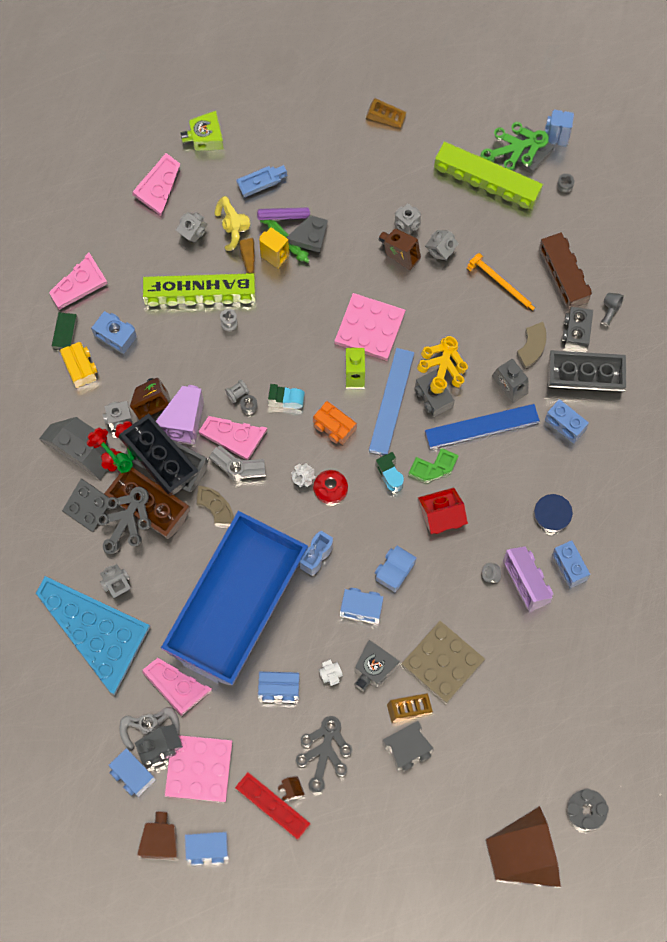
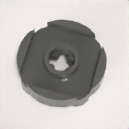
[567,789,609,831]

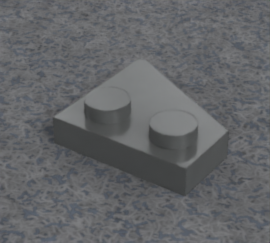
[287,215,328,252]

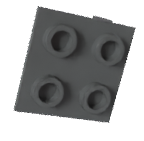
[62,478,113,532]

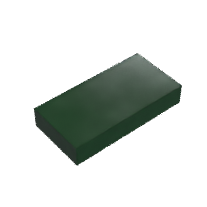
[52,312,77,349]

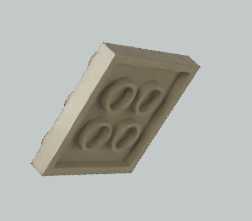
[401,621,485,704]

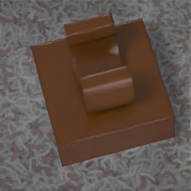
[278,776,305,800]

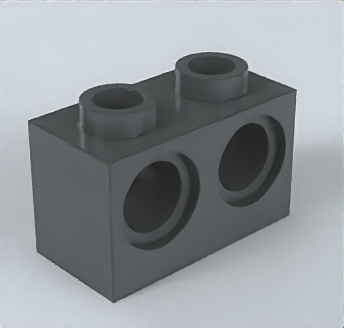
[562,307,593,351]

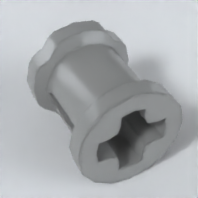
[220,309,237,331]
[225,379,250,403]

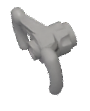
[119,707,179,750]

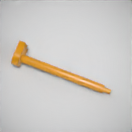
[467,253,535,310]

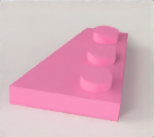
[132,153,180,216]
[49,253,107,310]
[199,416,267,460]
[142,658,212,716]

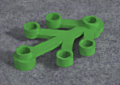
[480,122,549,171]

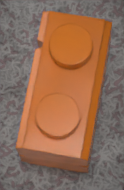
[313,401,357,445]

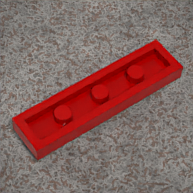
[235,772,311,840]

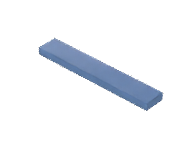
[369,348,414,456]

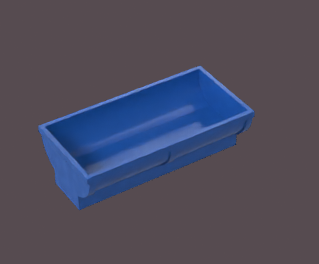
[161,511,308,686]

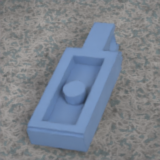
[236,165,287,198]

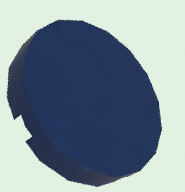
[534,494,573,532]

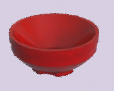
[313,470,348,504]

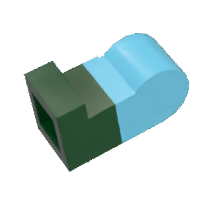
[268,384,305,409]
[375,452,404,492]

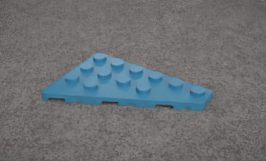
[36,576,150,695]

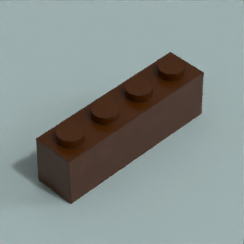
[539,232,592,310]

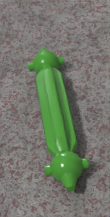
[260,220,309,263]

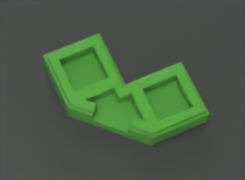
[408,448,459,483]

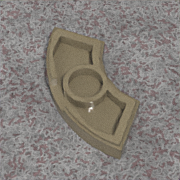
[517,322,546,369]
[197,486,234,526]

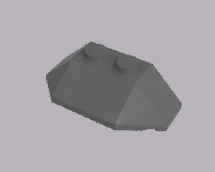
[39,417,108,480]

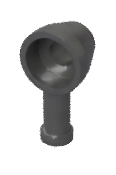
[601,293,624,326]

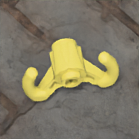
[215,196,250,251]

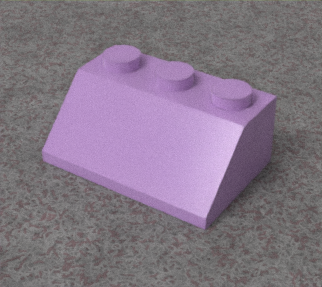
[503,546,553,613]

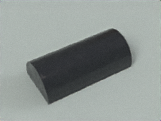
[118,414,199,496]

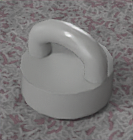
[482,563,501,583]

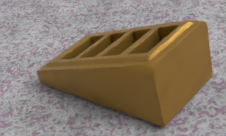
[366,98,407,128]
[239,238,255,274]
[387,693,433,723]

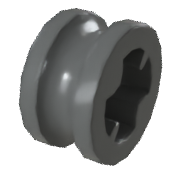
[557,174,574,192]
[240,395,257,414]

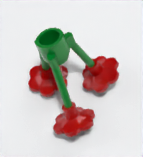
[87,421,134,473]

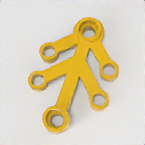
[417,336,468,394]

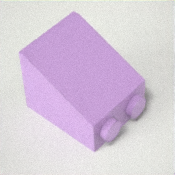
[156,385,204,444]

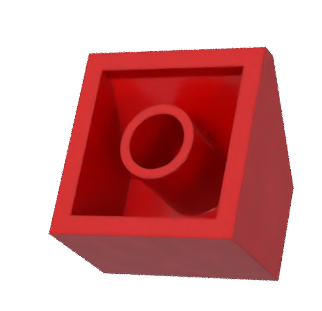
[418,488,468,534]

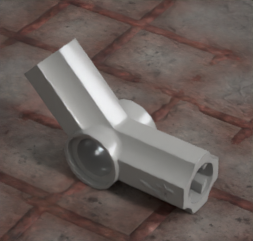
[209,445,265,481]

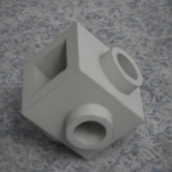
[394,204,421,235]
[176,212,208,242]
[425,230,459,260]
[103,401,133,430]
[100,564,131,598]

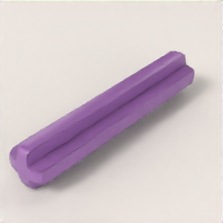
[257,207,310,220]

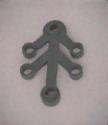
[97,487,151,554]
[296,716,352,794]

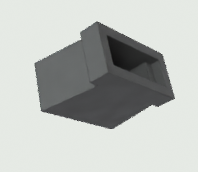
[382,721,434,772]

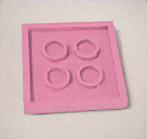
[335,293,405,361]
[165,736,232,802]

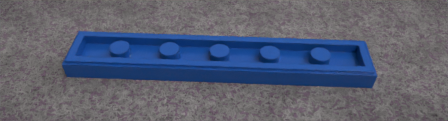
[425,404,540,449]

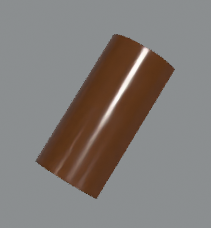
[104,467,190,539]

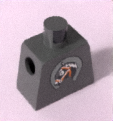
[492,359,528,403]
[354,640,400,691]

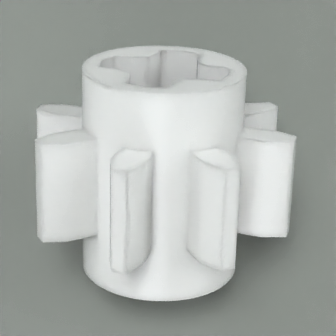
[291,463,316,488]
[319,659,343,686]

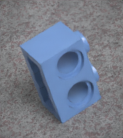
[545,399,589,444]
[552,540,590,588]

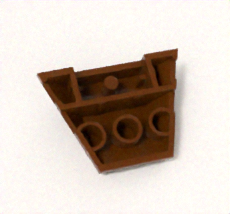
[486,806,561,888]

